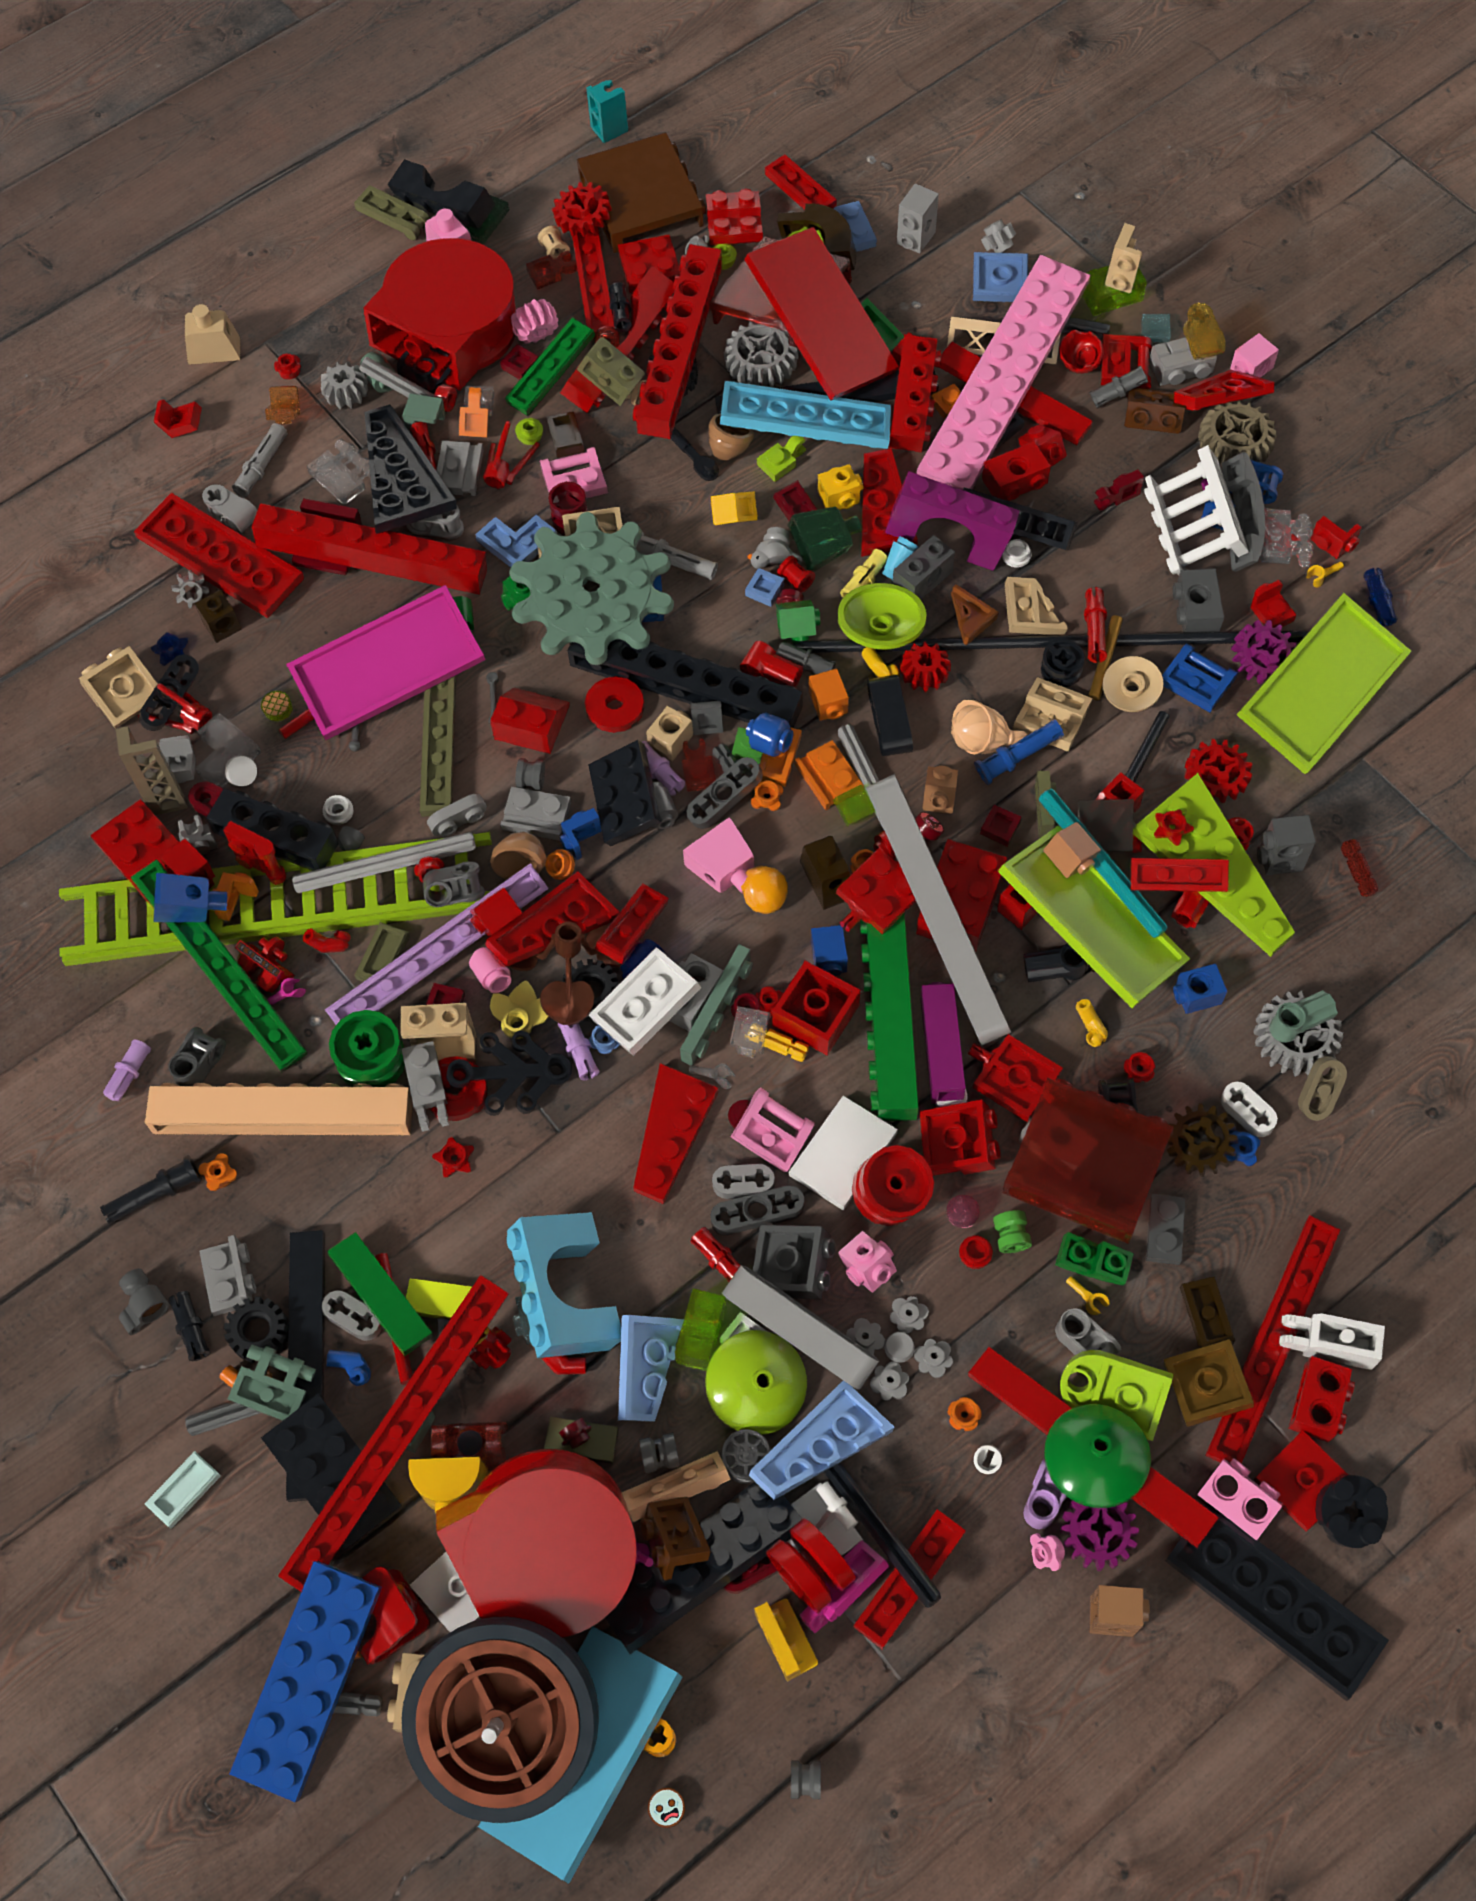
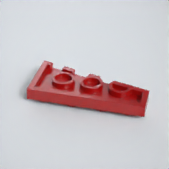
[861,448,918,557]
[485,871,620,967]
[633,1063,719,1204]

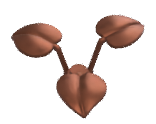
[508,922,640,1026]

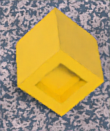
[710,491,758,525]

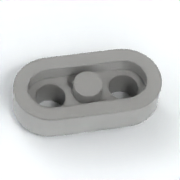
[427,794,487,837]

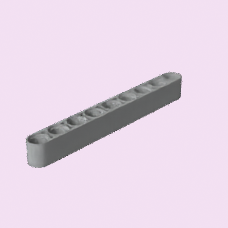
[865,774,1012,1046]

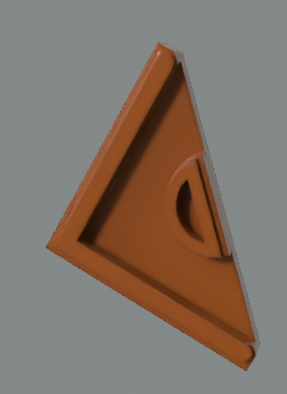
[951,584,999,645]

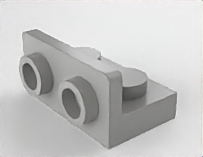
[199,1234,256,1316]

